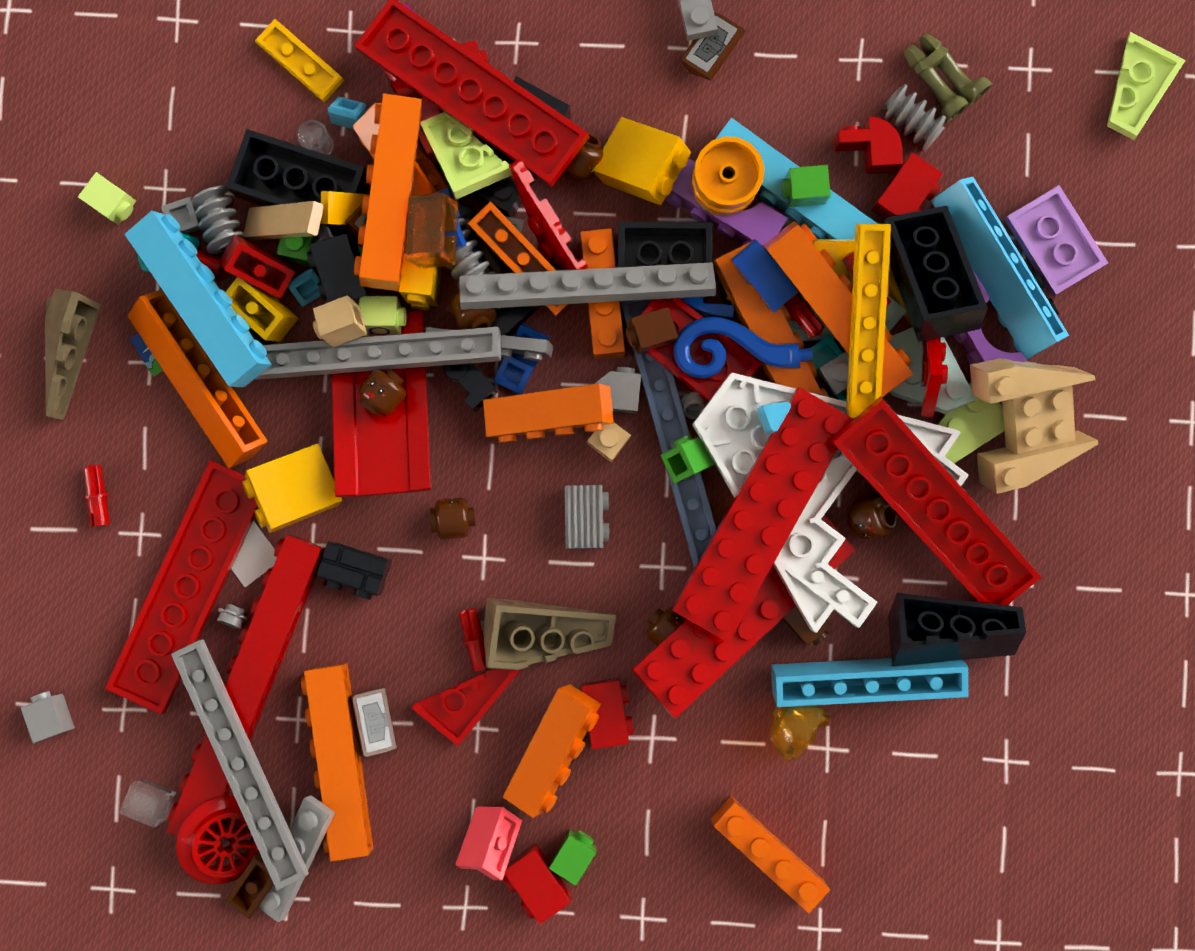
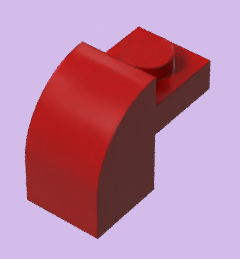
[834,117,903,174]

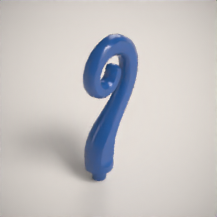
[673,317,812,379]

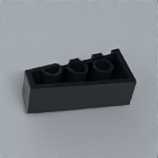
[888,593,1026,666]

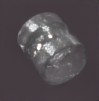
[297,120,334,155]

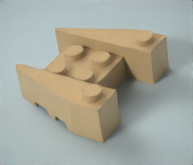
[970,358,1098,494]

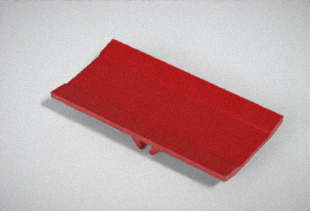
[332,310,431,497]

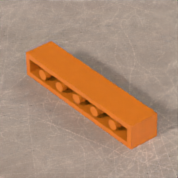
[354,93,422,291]
[763,221,913,397]
[712,243,829,397]
[127,289,268,469]
[301,663,374,862]

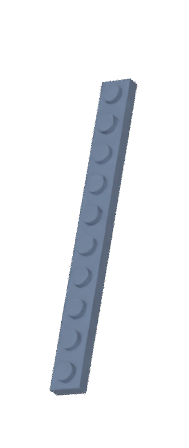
[620,299,716,569]

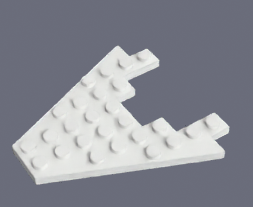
[692,373,969,633]

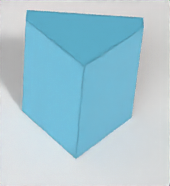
[328,96,367,129]
[288,268,321,307]
[756,402,791,434]

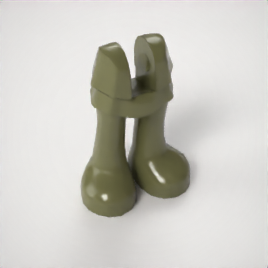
[903,33,993,123]

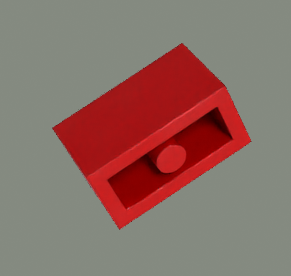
[872,152,943,220]
[220,234,295,299]
[582,678,634,750]
[503,843,572,925]

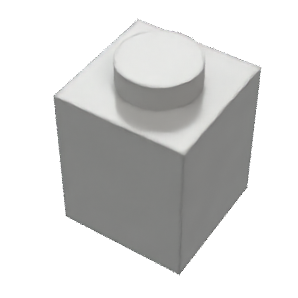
[21,691,75,743]

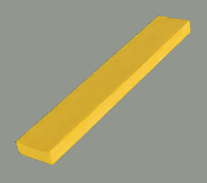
[846,224,891,419]

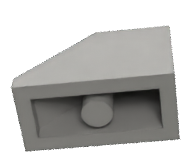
[595,367,641,414]

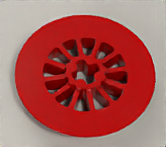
[176,795,259,884]

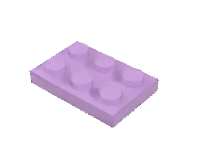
[1004,185,1108,297]

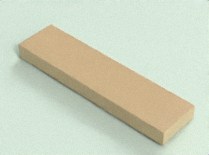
[243,201,324,241]

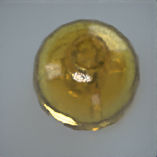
[770,705,832,763]

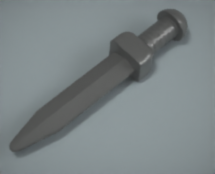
[448,185,503,274]

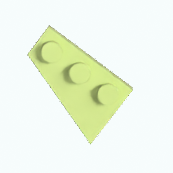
[1107,32,1186,140]
[420,112,512,199]
[936,383,1004,463]

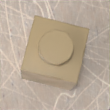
[313,295,367,348]
[587,423,631,463]

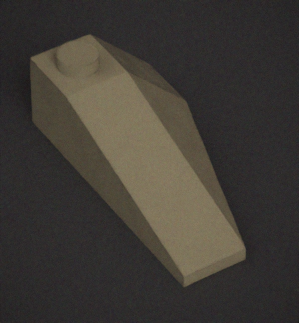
[45,288,101,421]
[483,598,616,670]

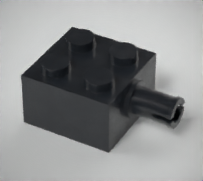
[307,224,372,302]

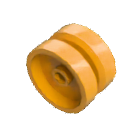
[691,136,764,216]

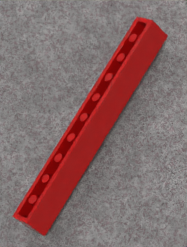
[167,535,325,846]

